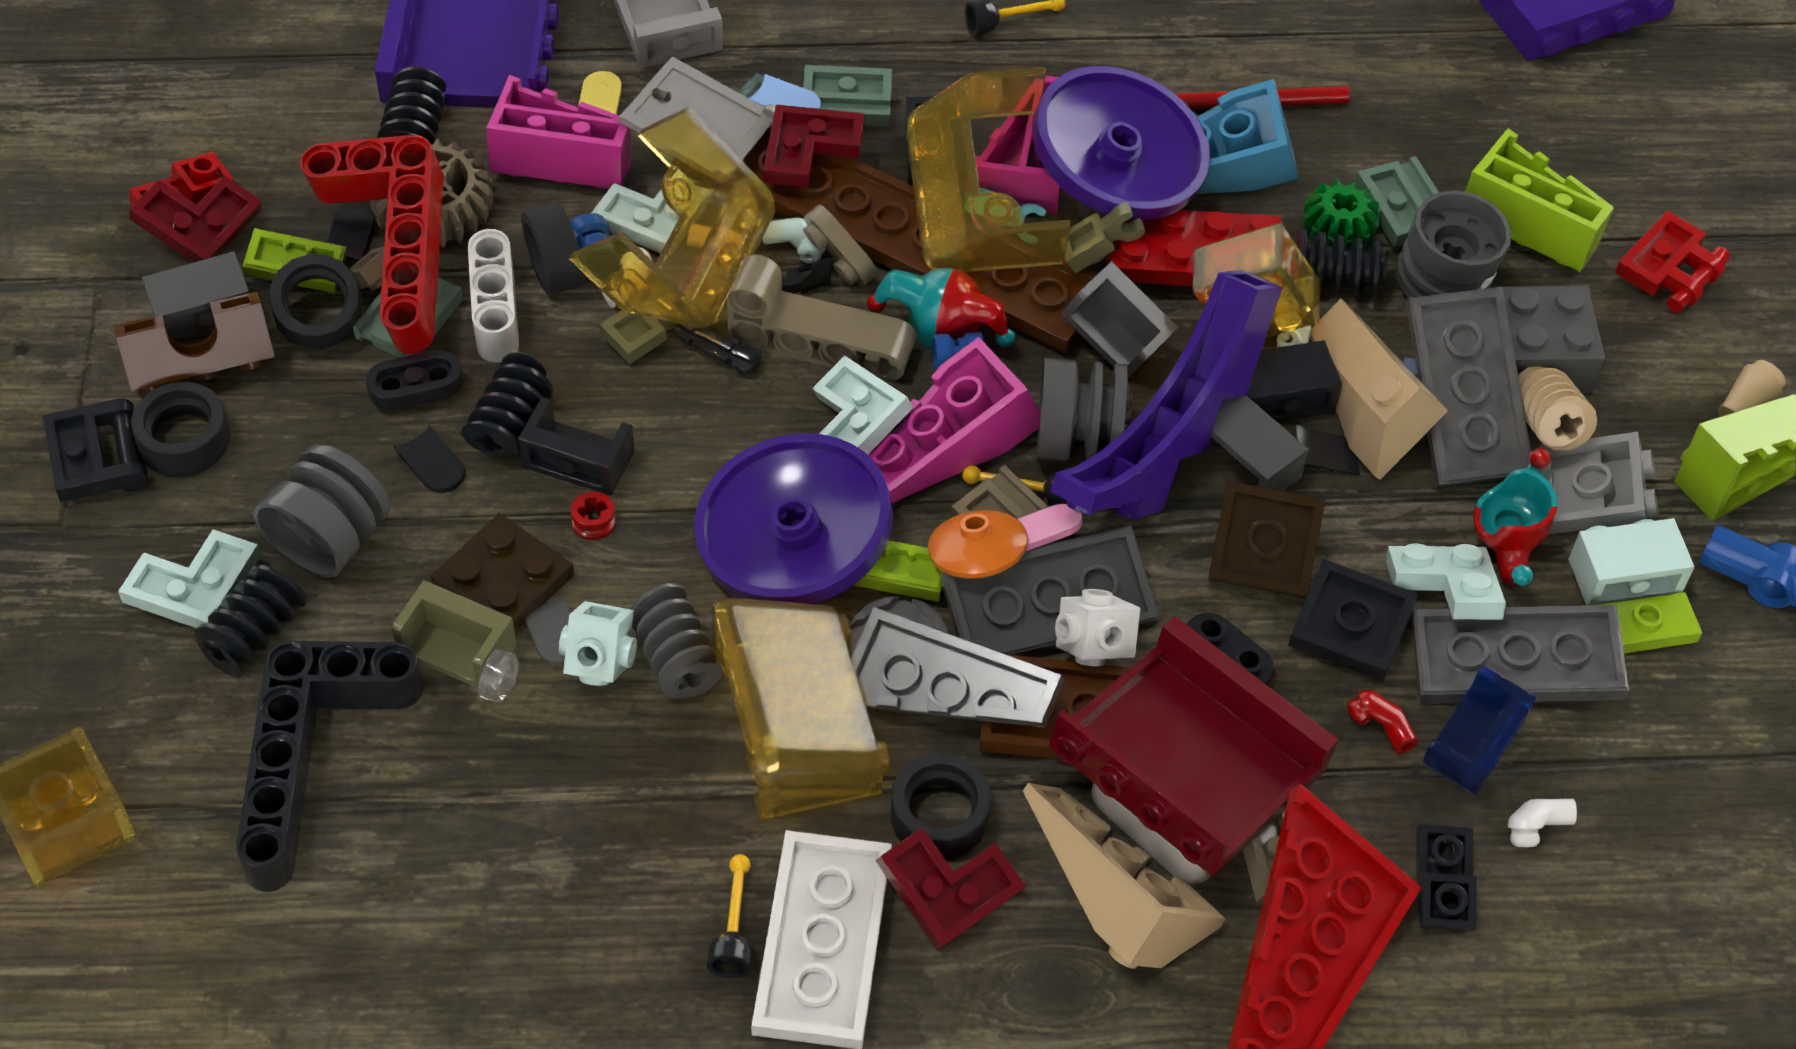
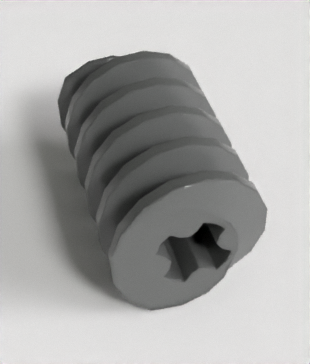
[630,583,723,699]

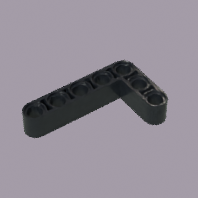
[236,641,423,892]

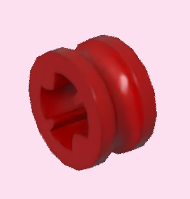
[570,492,616,540]

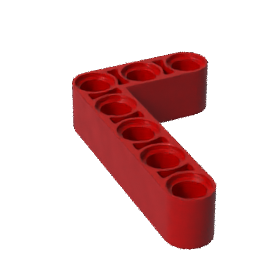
[300,135,444,354]

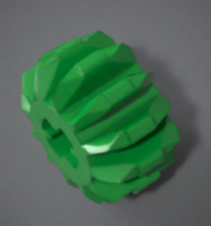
[1302,178,1380,250]

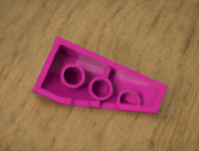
[868,337,1041,503]

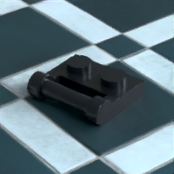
[43,398,148,502]

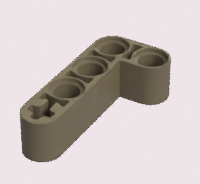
[727,255,917,381]

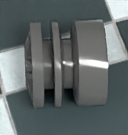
[1395,190,1511,298]
[1036,358,1132,462]
[253,444,391,578]

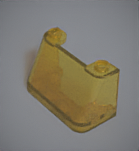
[711,598,890,820]

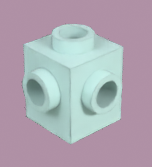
[559,601,637,686]

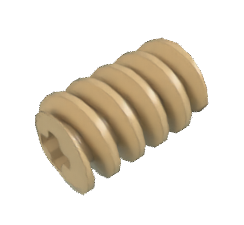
[1518,366,1598,451]

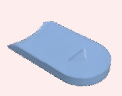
[749,74,821,109]

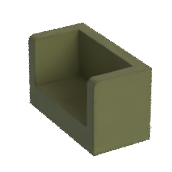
[392,580,517,692]

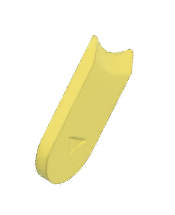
[579,71,622,114]

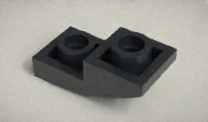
[1416,824,1477,931]

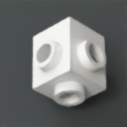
[1055,589,1140,666]

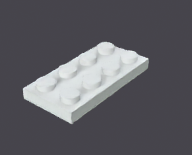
[752,830,892,1049]

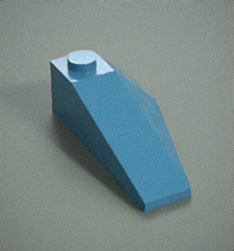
[1193,79,1299,194]

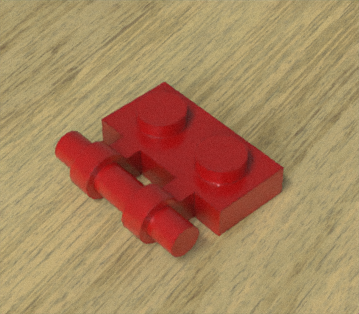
[1615,211,1730,313]

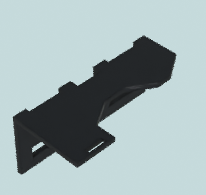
[782,258,831,294]

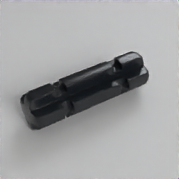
[674,315,762,375]

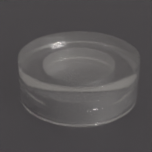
[478,648,519,703]

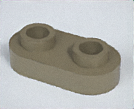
[803,204,878,287]

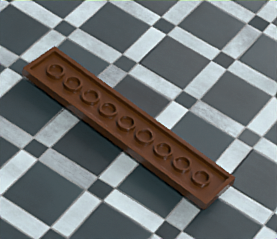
[676,124,1098,353]

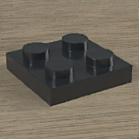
[1288,559,1418,682]

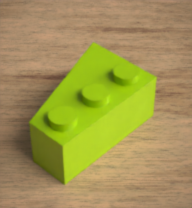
[1465,128,1614,272]
[1674,394,1796,522]

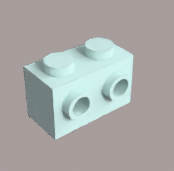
[1568,518,1694,605]

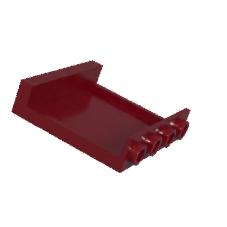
[1048,616,1339,877]

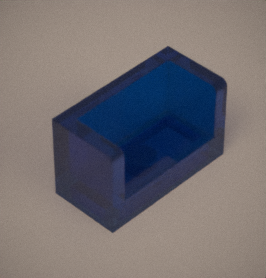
[1422,665,1537,795]

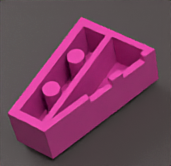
[969,74,1062,215]
[486,75,631,189]

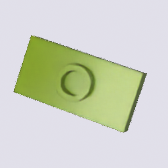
[242,228,347,294]
[854,540,943,602]
[1598,592,1702,653]

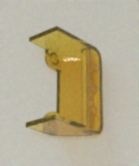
[906,67,1071,272]
[569,107,775,328]

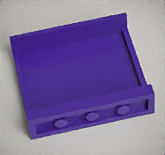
[375,0,559,108]

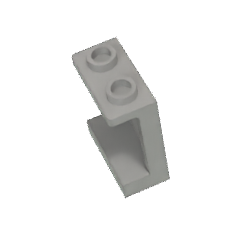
[613,0,723,69]

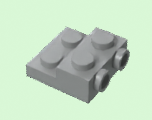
[1540,432,1659,535]

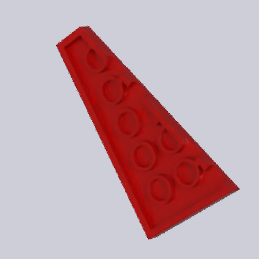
[1228,784,1422,1049]

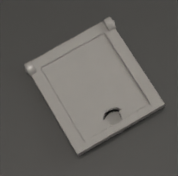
[618,56,775,180]

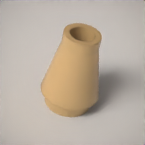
[1718,360,1786,417]

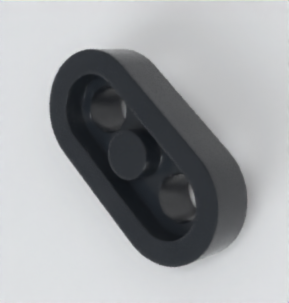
[366,350,463,410]
[1187,613,1273,686]

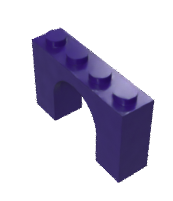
[1478,0,1675,61]

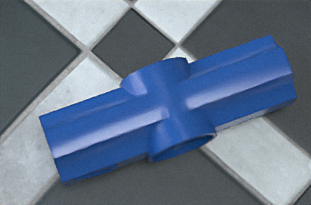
[1699,525,1796,608]

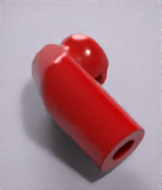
[1347,690,1419,754]

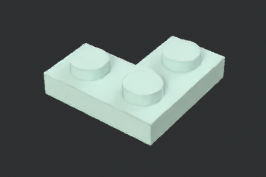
[591,169,716,258]
[812,355,913,455]
[118,529,261,628]
[1386,543,1506,620]

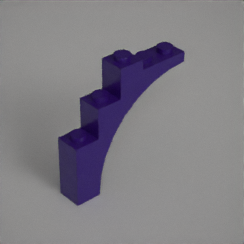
[1050,270,1282,520]

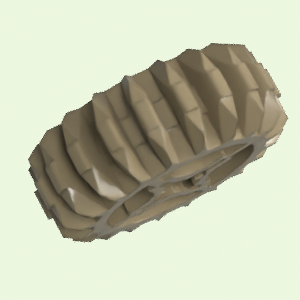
[369,139,494,250]

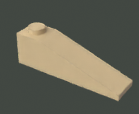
[1310,298,1448,480]
[1023,783,1226,969]

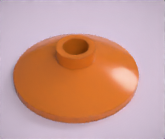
[928,510,1028,579]

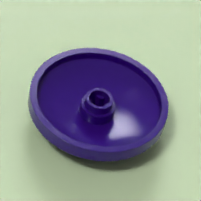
[1032,66,1210,220]
[694,433,893,608]

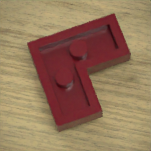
[763,104,865,187]
[129,175,262,263]
[875,827,1026,950]

